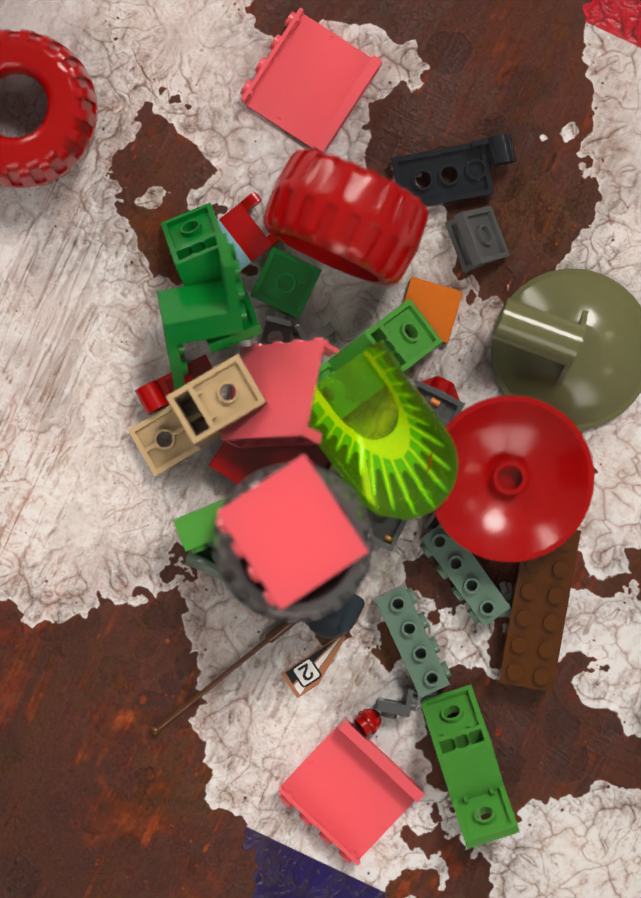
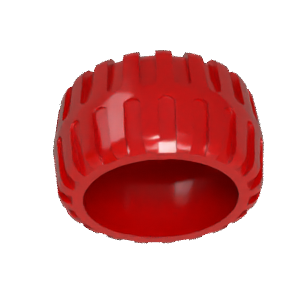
[0,29,98,188]
[263,149,429,286]

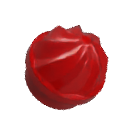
[354,708,381,736]

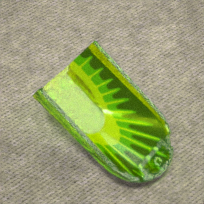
[308,339,458,520]

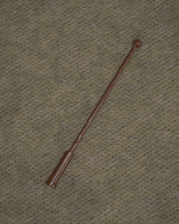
[150,622,298,736]

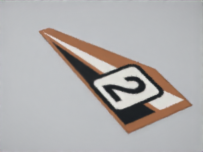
[281,635,346,698]

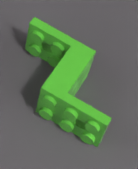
[316,299,443,420]
[420,685,520,849]

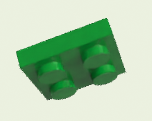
[250,247,322,319]

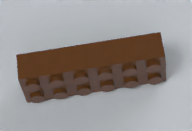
[496,529,581,692]

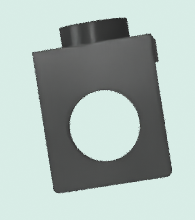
[261,312,294,345]

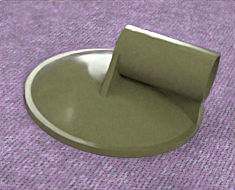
[491,268,641,430]

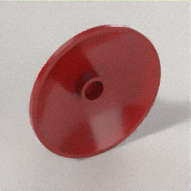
[427,395,595,562]

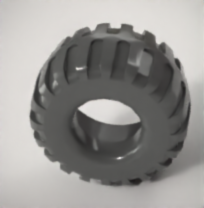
[213,462,373,623]

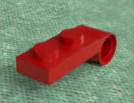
[135,354,213,415]

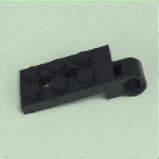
[391,134,516,207]

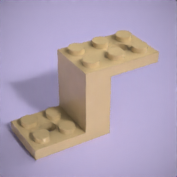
[128,354,267,477]

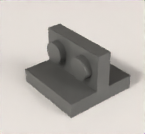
[445,206,510,273]

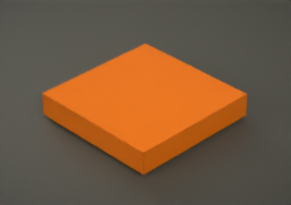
[404,276,463,344]

